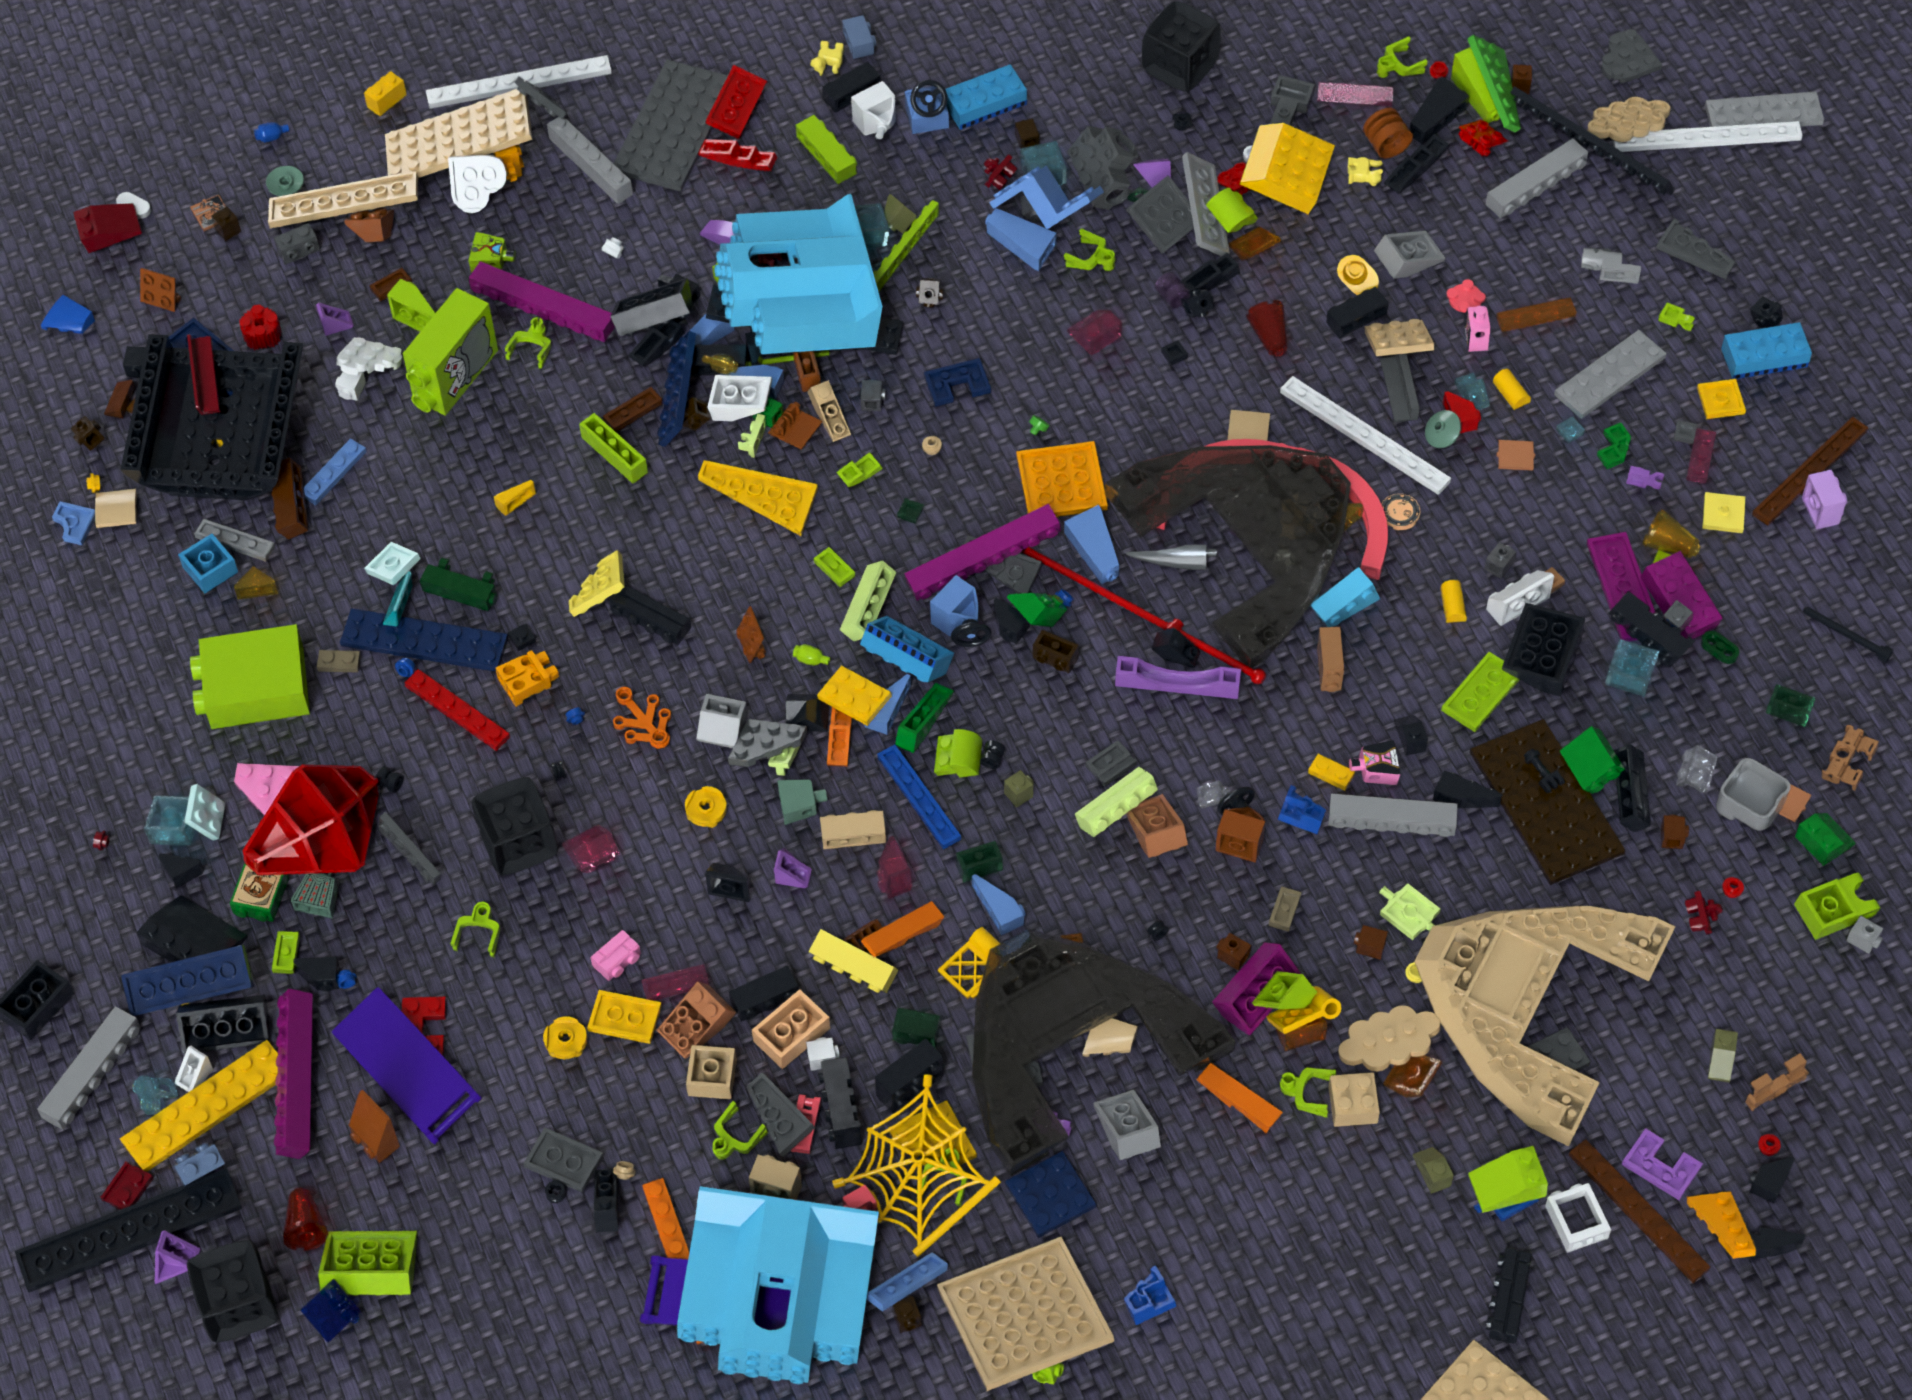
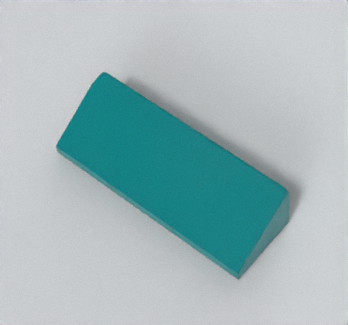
[383,571,413,627]

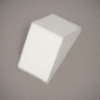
[175,1046,213,1092]

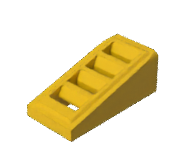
[494,480,536,516]

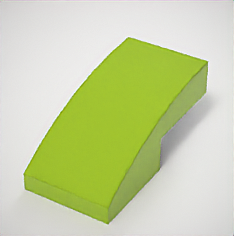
[836,452,882,487]

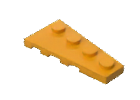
[1687,1191,1756,1259]

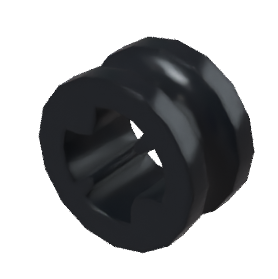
[551,760,566,781]
[1147,920,1169,941]
[545,1181,566,1203]

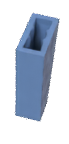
[985,208,1056,271]
[1064,505,1119,584]

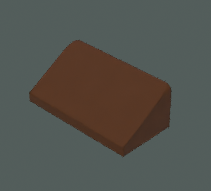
[104,380,136,419]

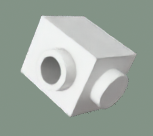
[335,372,366,401]
[806,1037,840,1071]

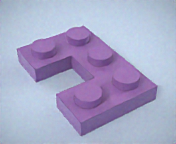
[1622,1128,1703,1200]

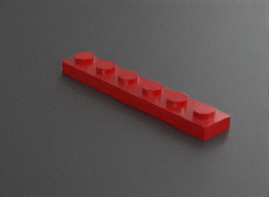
[404,669,510,751]

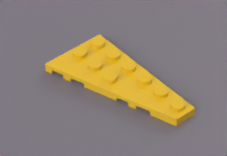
[698,460,818,537]

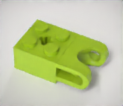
[1794,873,1881,940]

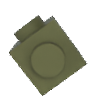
[1004,770,1034,808]

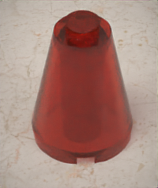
[1246,300,1287,357]
[283,1188,328,1251]

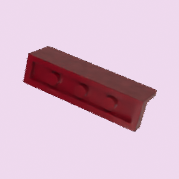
[187,334,221,415]

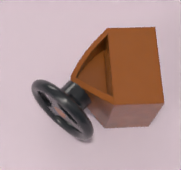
[1215,787,1265,863]

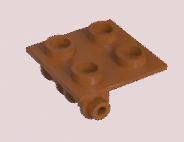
[140,268,181,312]
[768,402,822,450]
[736,606,766,663]

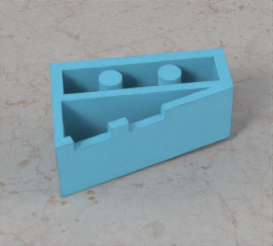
[1311,567,1380,627]

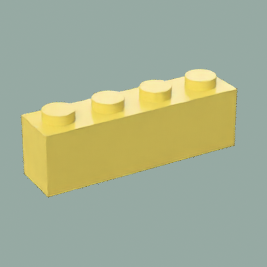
[809,929,899,994]

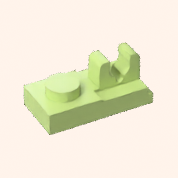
[738,414,766,458]
[768,746,800,776]

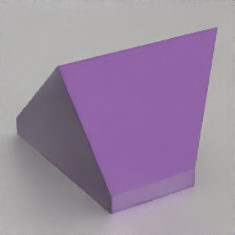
[1133,159,1171,188]
[316,303,354,336]
[774,848,812,888]
[155,1231,201,1284]

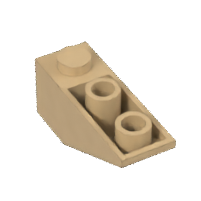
[808,381,851,442]

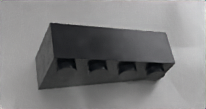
[1608,591,1695,668]
[818,1057,862,1149]

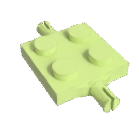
[1379,883,1441,940]

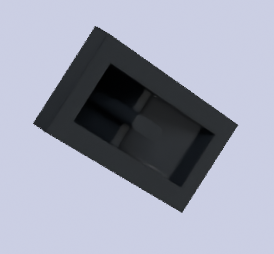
[159,853,204,888]

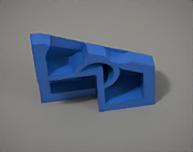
[41,295,95,334]
[1278,785,1326,834]

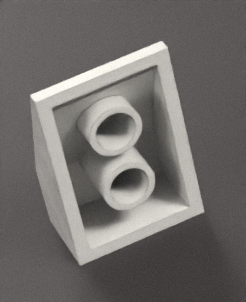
[707,375,772,421]

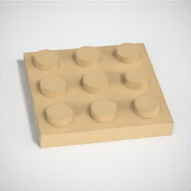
[1365,319,1434,356]

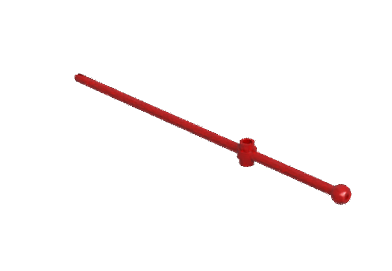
[1022,547,1266,684]

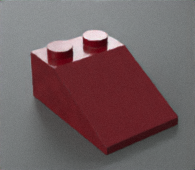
[73,203,142,253]

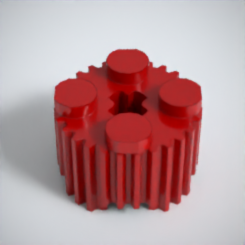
[239,305,282,351]

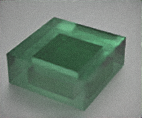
[897,498,924,524]

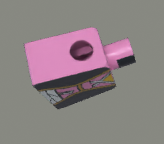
[1464,306,1490,352]
[1349,740,1400,785]

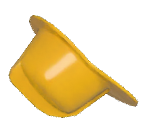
[1337,255,1379,295]

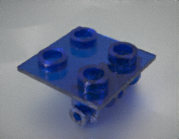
[300,1279,361,1343]

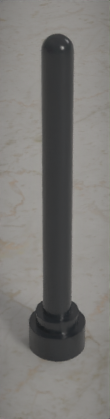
[1803,607,1894,664]

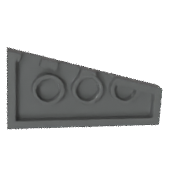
[1656,218,1735,279]
[963,535,1042,594]
[379,812,440,885]
[746,1072,815,1158]

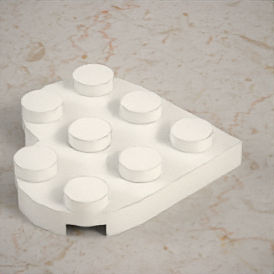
[448,155,507,213]
[337,337,402,375]

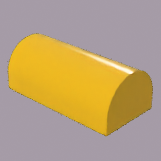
[1493,369,1531,410]
[1440,580,1467,623]

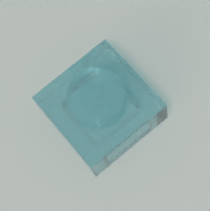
[1556,417,1585,443]

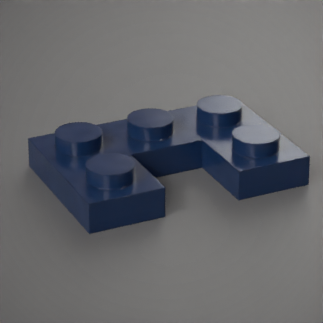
[924,358,991,407]

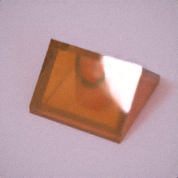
[1275,1017,1327,1051]

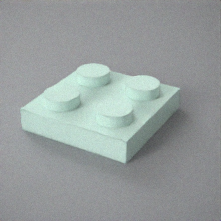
[364,542,421,585]
[185,784,225,841]

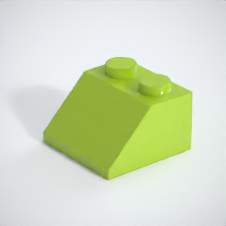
[1252,971,1317,1009]

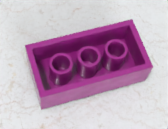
[1641,551,1722,639]

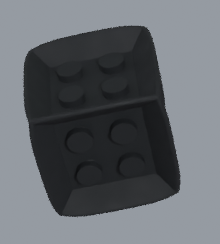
[1142,1,1221,92]
[472,777,558,875]
[187,1240,278,1342]

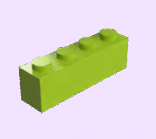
[796,115,857,184]
[579,413,648,484]

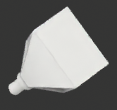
[851,81,896,139]

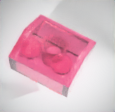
[1067,310,1122,356]
[561,824,620,873]
[877,836,911,899]

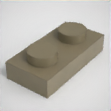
[317,650,361,673]
[1269,886,1302,932]

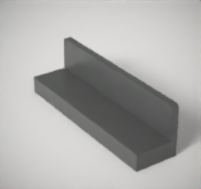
[1380,353,1419,422]

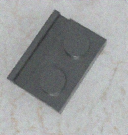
[1085,740,1137,787]

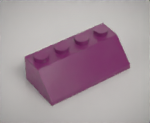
[1212,942,1301,1035]

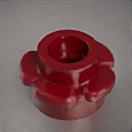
[93,830,110,851]

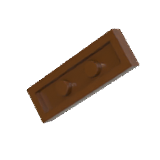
[603,387,662,432]

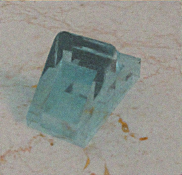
[1455,373,1490,410]

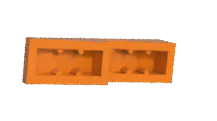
[827,707,852,767]
[861,901,944,957]
[1196,1063,1283,1133]

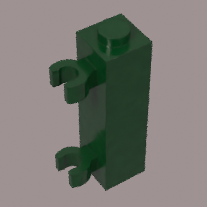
[420,557,498,612]

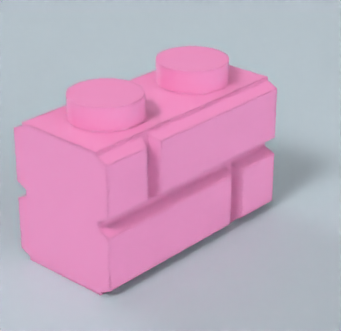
[590,930,641,981]

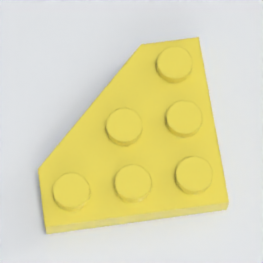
[569,550,625,617]

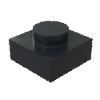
[1161,340,1188,366]
[508,623,536,651]

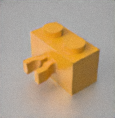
[493,144,524,182]

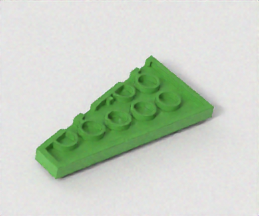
[1467,35,1521,132]

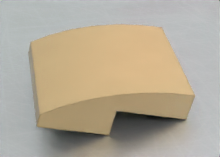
[1228,410,1270,441]
[95,489,138,528]

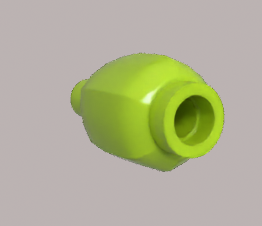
[793,644,831,666]

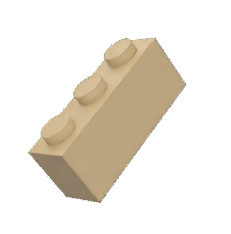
[820,810,886,849]

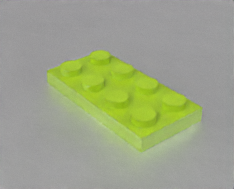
[1441,652,1519,732]

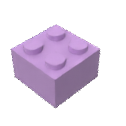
[1802,470,1847,529]

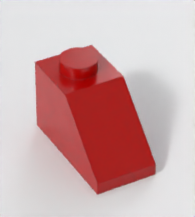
[1443,391,1481,433]

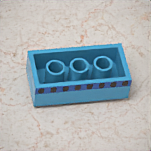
[945,64,1027,130]
[1721,322,1812,379]
[860,616,954,682]

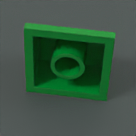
[1007,593,1067,627]
[1795,813,1856,867]

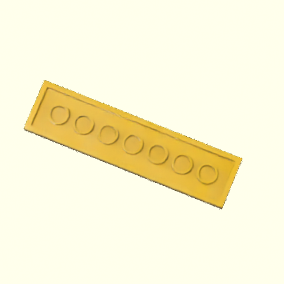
[120,1040,278,1172]

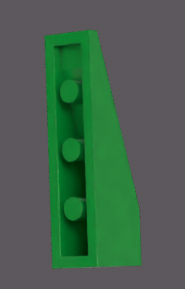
[895,683,954,753]

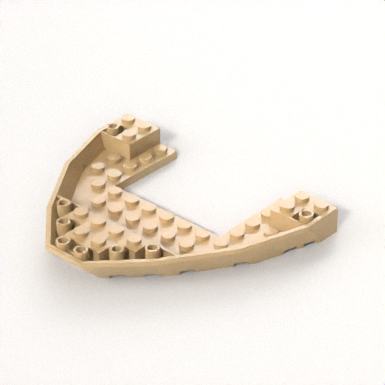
[1414,906,1675,1146]

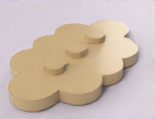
[1587,97,1670,142]
[1338,1006,1441,1072]

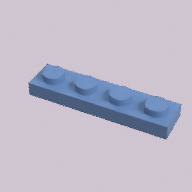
[304,438,367,505]
[867,1252,948,1312]

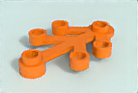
[613,687,671,749]

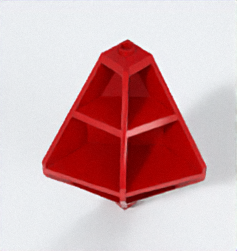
[242,764,379,875]

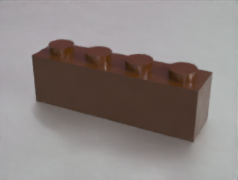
[271,457,308,540]

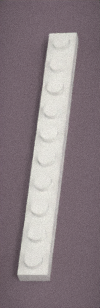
[426,55,611,109]
[1612,121,1802,152]
[1280,376,1451,495]

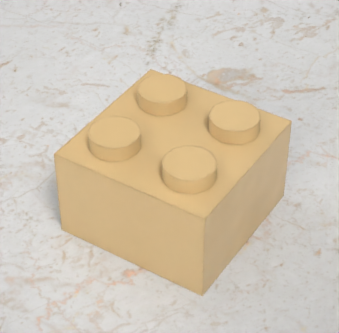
[686,1045,737,1099]
[1328,1072,1380,1127]
[749,1155,802,1200]

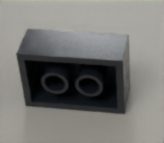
[0,960,74,1041]
[875,1038,943,1114]

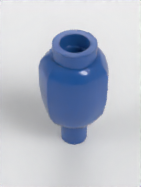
[254,122,289,142]

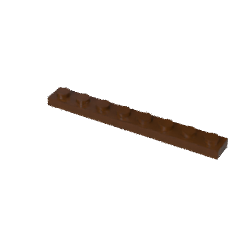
[1752,417,1868,526]
[1569,1139,1711,1283]

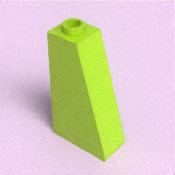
[1451,47,1500,123]

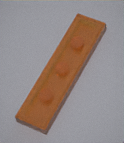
[1496,297,1577,332]

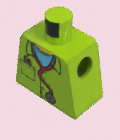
[469,232,516,272]

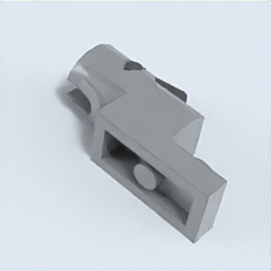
[1581,248,1641,284]

